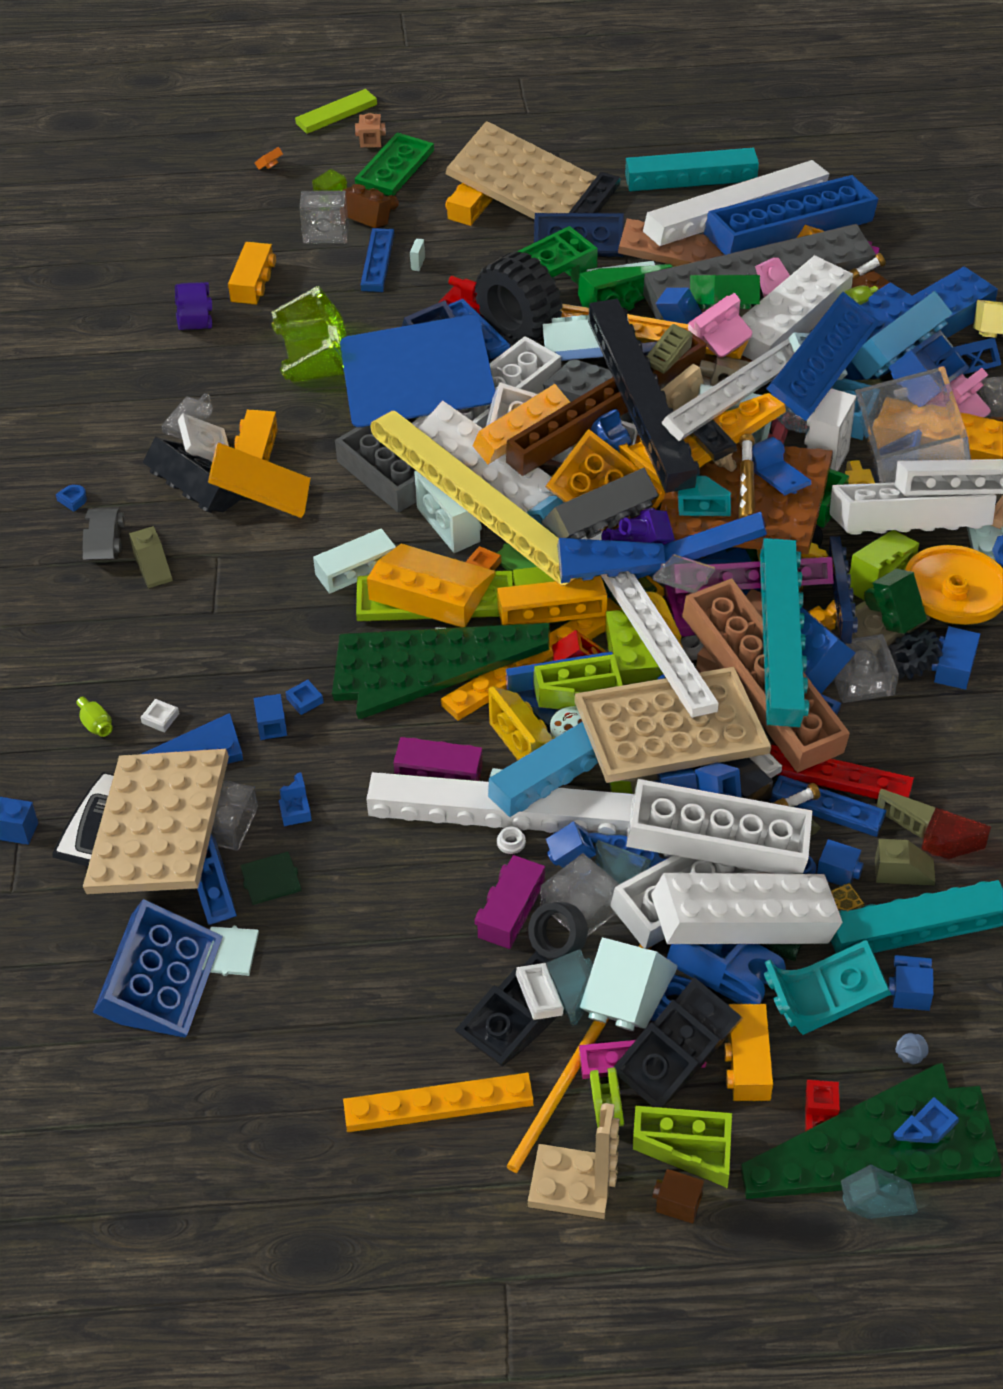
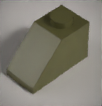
[129,526,173,588]
[875,839,935,886]

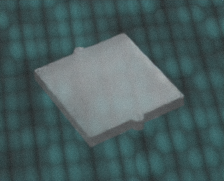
[653,554,715,594]

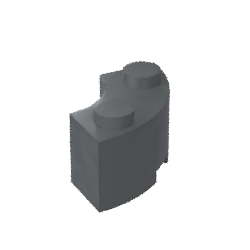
[83,508,125,559]

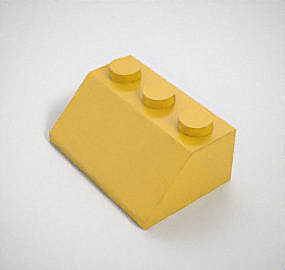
[488,686,554,760]

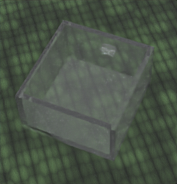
[855,366,971,483]

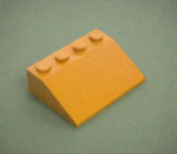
[545,429,665,532]
[367,544,496,627]

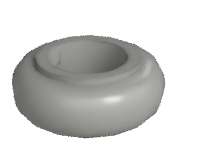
[681,635,704,660]

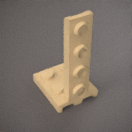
[661,364,737,472]
[528,1103,620,1219]

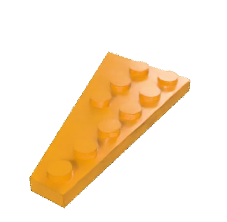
[619,393,786,485]

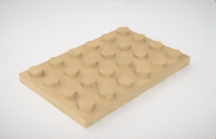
[446,121,596,219]
[575,667,771,783]
[83,749,229,894]

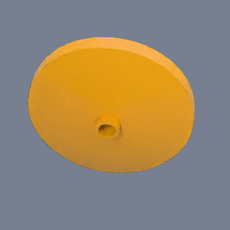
[905,545,1003,625]

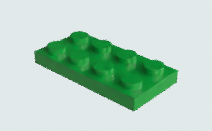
[355,132,434,196]

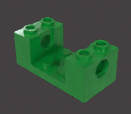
[518,226,598,286]

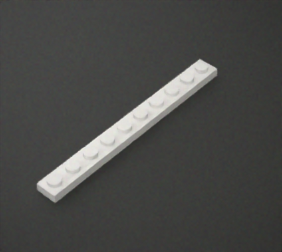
[662,339,794,441]
[601,571,719,718]

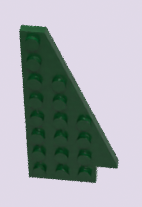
[332,623,550,719]
[741,1063,1002,1199]

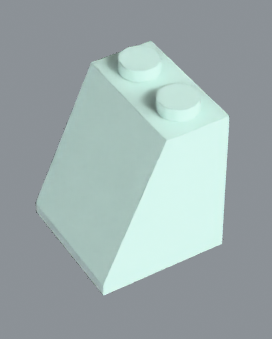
[580,937,677,1031]

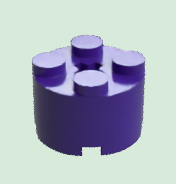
[175,282,212,330]

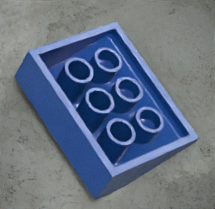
[93,899,223,1038]

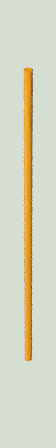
[507,944,652,1173]

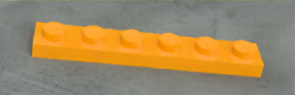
[343,1073,533,1132]

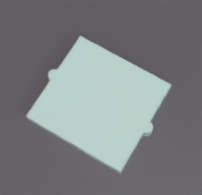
[202,926,259,976]

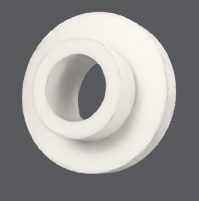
[497,827,526,854]

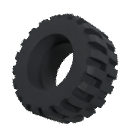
[475,251,562,342]

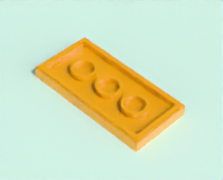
[208,442,311,518]

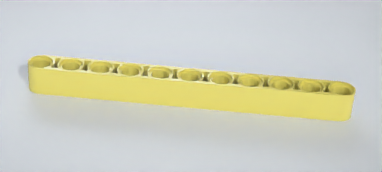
[370,411,576,585]

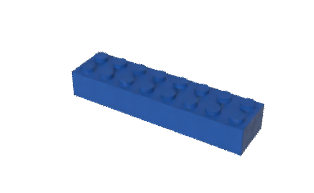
[704,175,879,255]
[845,266,998,380]

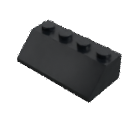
[142,436,245,513]

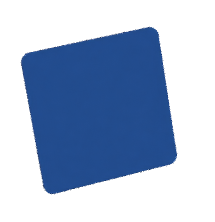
[340,315,495,427]

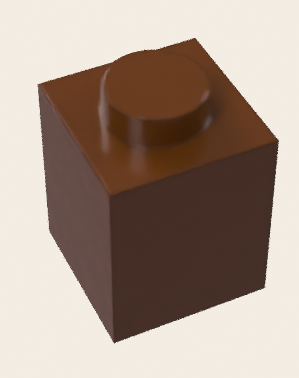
[652,1169,704,1224]

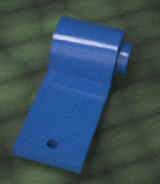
[752,437,811,495]

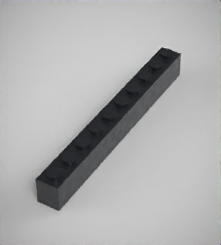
[588,299,700,493]

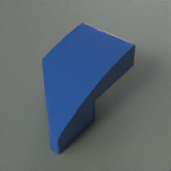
[279,773,312,826]
[894,1097,959,1143]

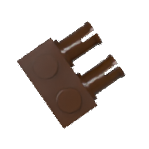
[340,184,399,228]

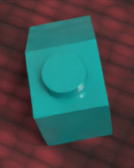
[678,476,731,516]

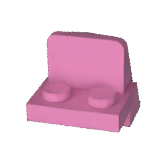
[688,293,752,358]
[924,368,991,418]

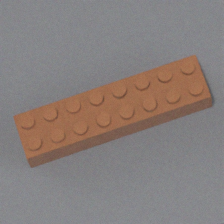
[682,578,850,773]

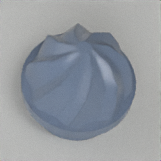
[895,1033,928,1064]

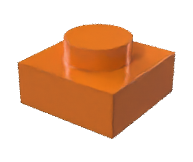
[254,147,283,170]
[466,546,501,570]

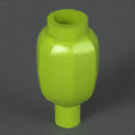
[845,285,878,305]
[76,697,113,737]

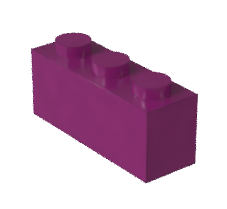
[393,737,483,781]
[475,855,545,949]

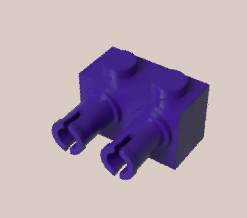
[601,508,675,545]

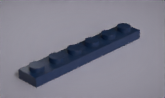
[828,536,858,644]

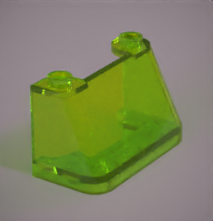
[271,285,347,382]

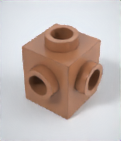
[355,113,386,148]

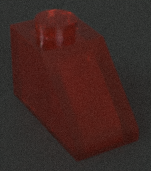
[921,808,991,859]

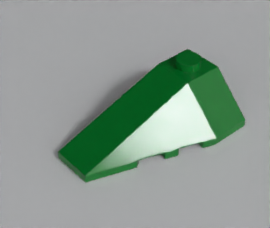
[578,264,673,311]

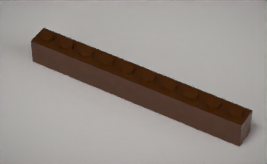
[506,331,707,476]

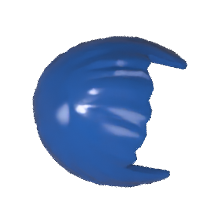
[591,409,632,452]

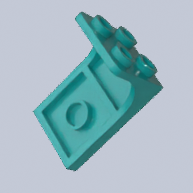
[764,940,891,1035]

